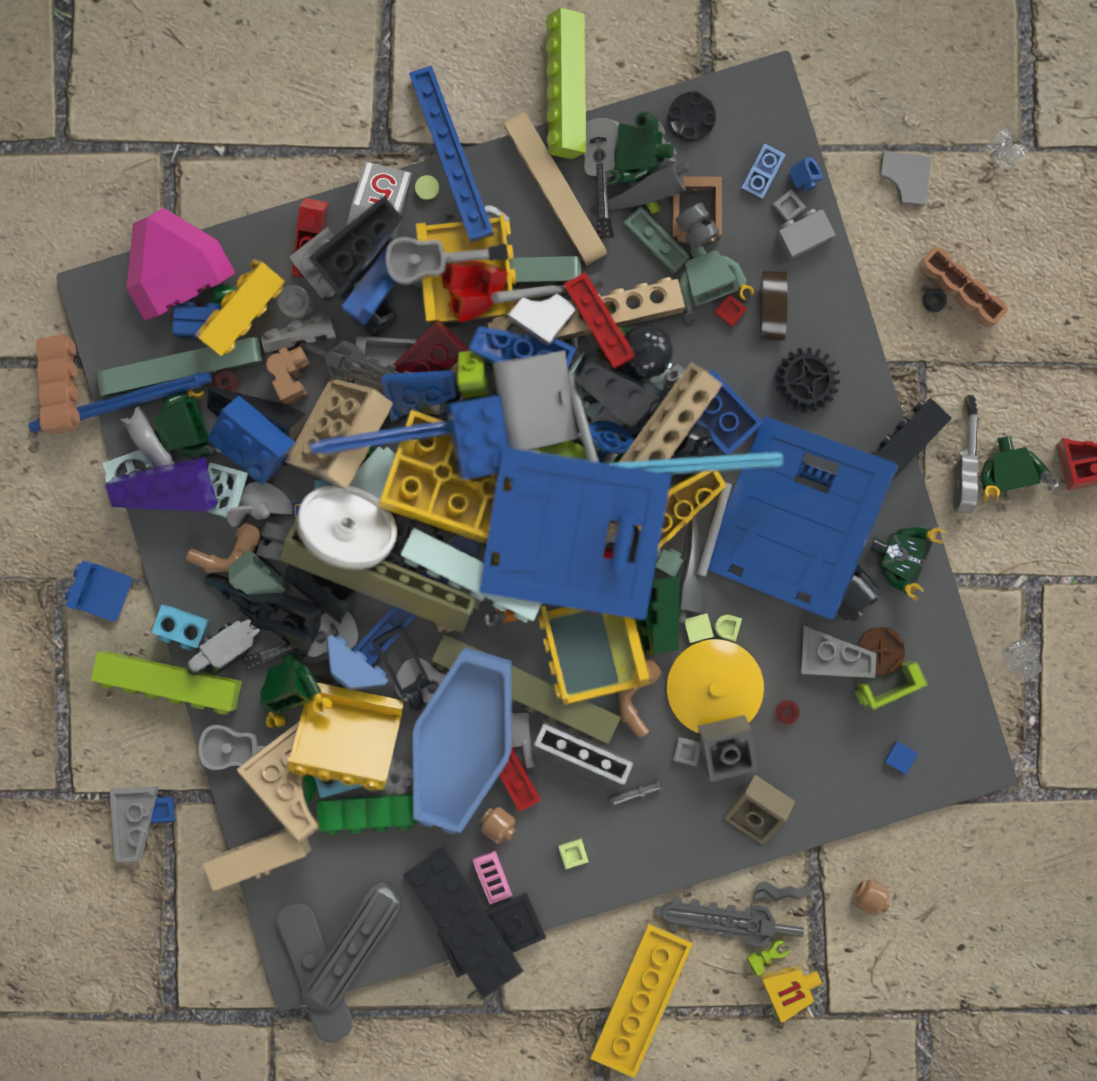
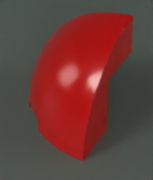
[442,260,508,322]

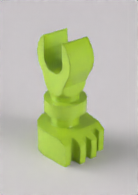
[746,940,789,977]

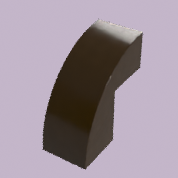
[760,271,788,340]

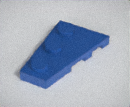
[381,370,458,422]

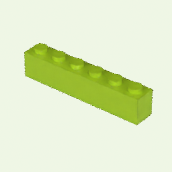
[546,7,586,159]
[91,651,242,714]

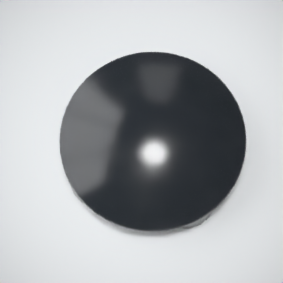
[668,91,716,141]

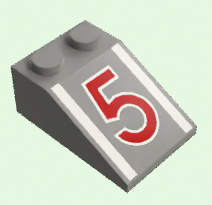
[346,162,413,242]

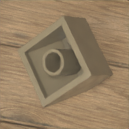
[723,774,795,846]

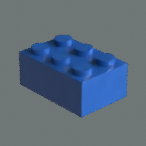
[696,370,763,456]
[445,395,508,479]
[206,396,296,486]

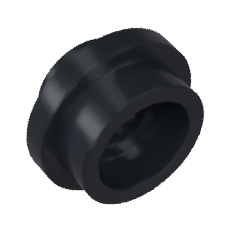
[922,288,947,313]

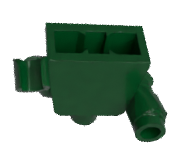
[604,112,674,185]

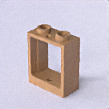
[672,177,722,243]

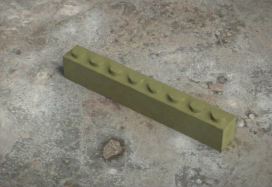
[279,524,477,633]
[432,634,621,746]

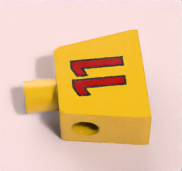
[760,966,822,1023]

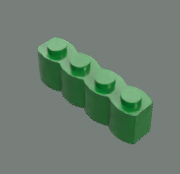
[317,793,417,835]

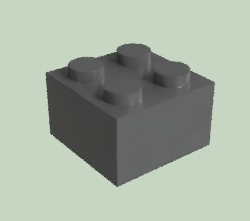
[698,715,758,782]

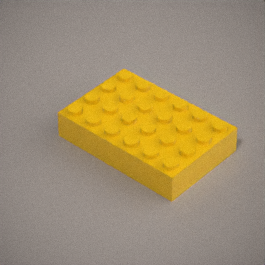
[377,410,512,545]

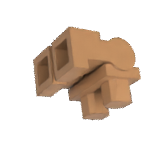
[267,347,311,406]

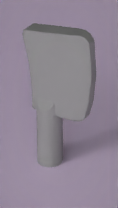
[512,712,535,768]

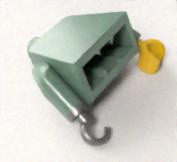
[679,245,754,325]

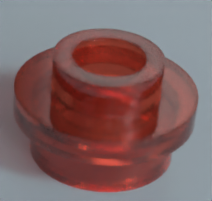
[214,370,239,392]
[775,700,800,724]

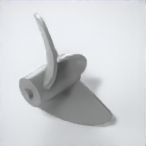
[227,481,293,528]

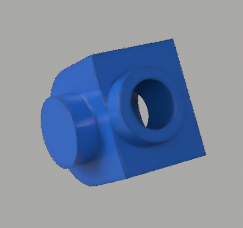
[790,157,824,192]

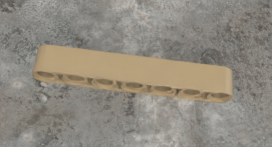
[503,111,607,266]

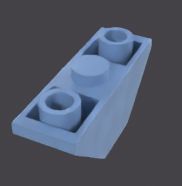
[327,634,388,691]

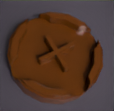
[857,626,905,675]

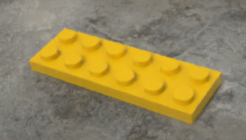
[590,923,693,1078]

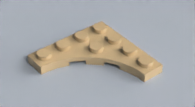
[237,722,318,843]

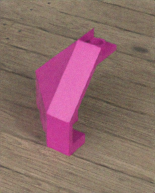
[126,208,235,321]

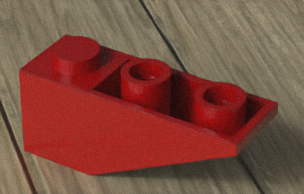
[291,198,329,278]

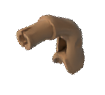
[185,523,262,573]
[617,658,661,739]

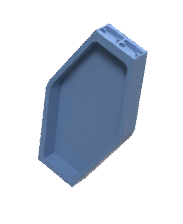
[413,647,512,834]

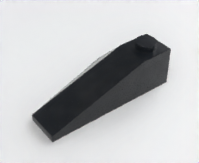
[207,387,306,465]

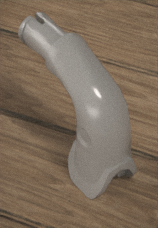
[120,406,175,468]

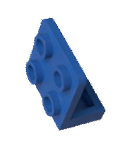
[64,560,133,622]

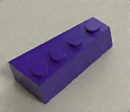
[105,457,218,512]

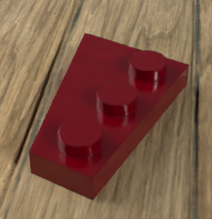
[393,320,470,374]

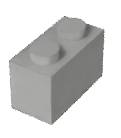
[777,209,836,260]

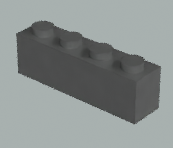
[531,724,633,792]

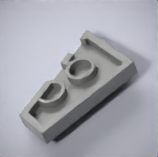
[261,312,336,353]

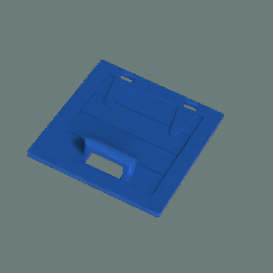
[708,417,897,620]
[480,447,671,619]

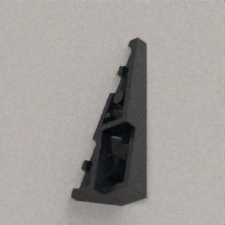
[205,573,321,659]

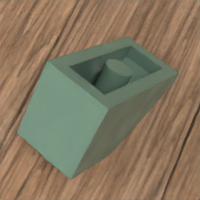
[228,550,286,595]

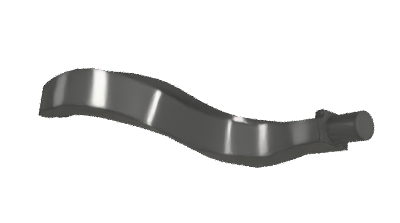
[754,881,815,901]

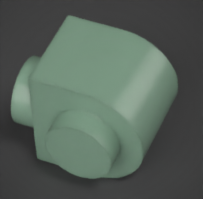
[655,548,684,577]

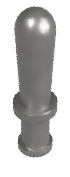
[608,779,661,806]

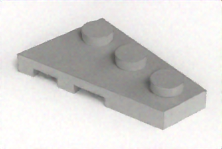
[801,626,877,678]
[110,786,159,862]

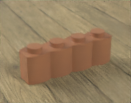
[918,246,1008,327]
[36,334,80,435]

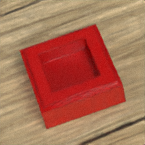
[713,294,748,328]

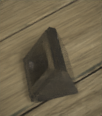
[306,659,335,685]

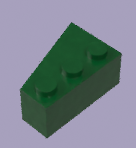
[636,576,679,656]

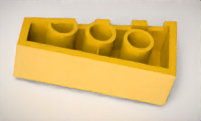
[195,259,285,356]
[634,471,726,551]

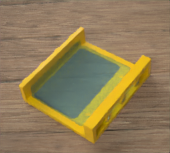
[538,606,650,705]

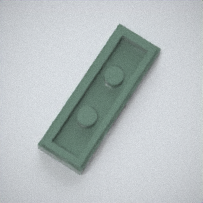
[623,206,691,275]

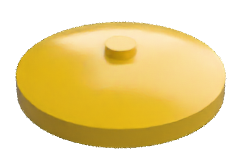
[666,639,764,733]

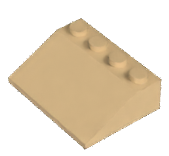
[285,378,393,489]

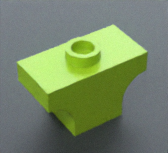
[458,351,488,399]

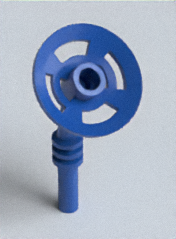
[589,421,634,462]

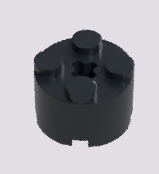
[837,565,881,622]

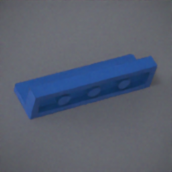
[341,242,397,325]

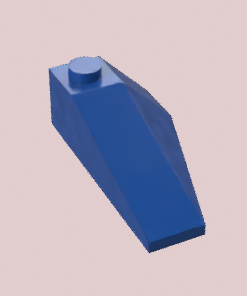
[468,327,576,370]

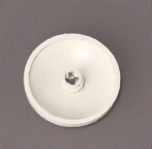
[297,485,396,569]

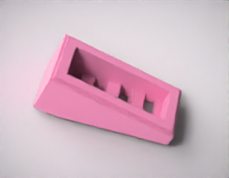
[473,850,512,904]

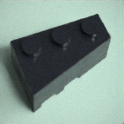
[284,564,359,625]

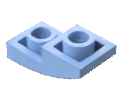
[742,143,786,199]

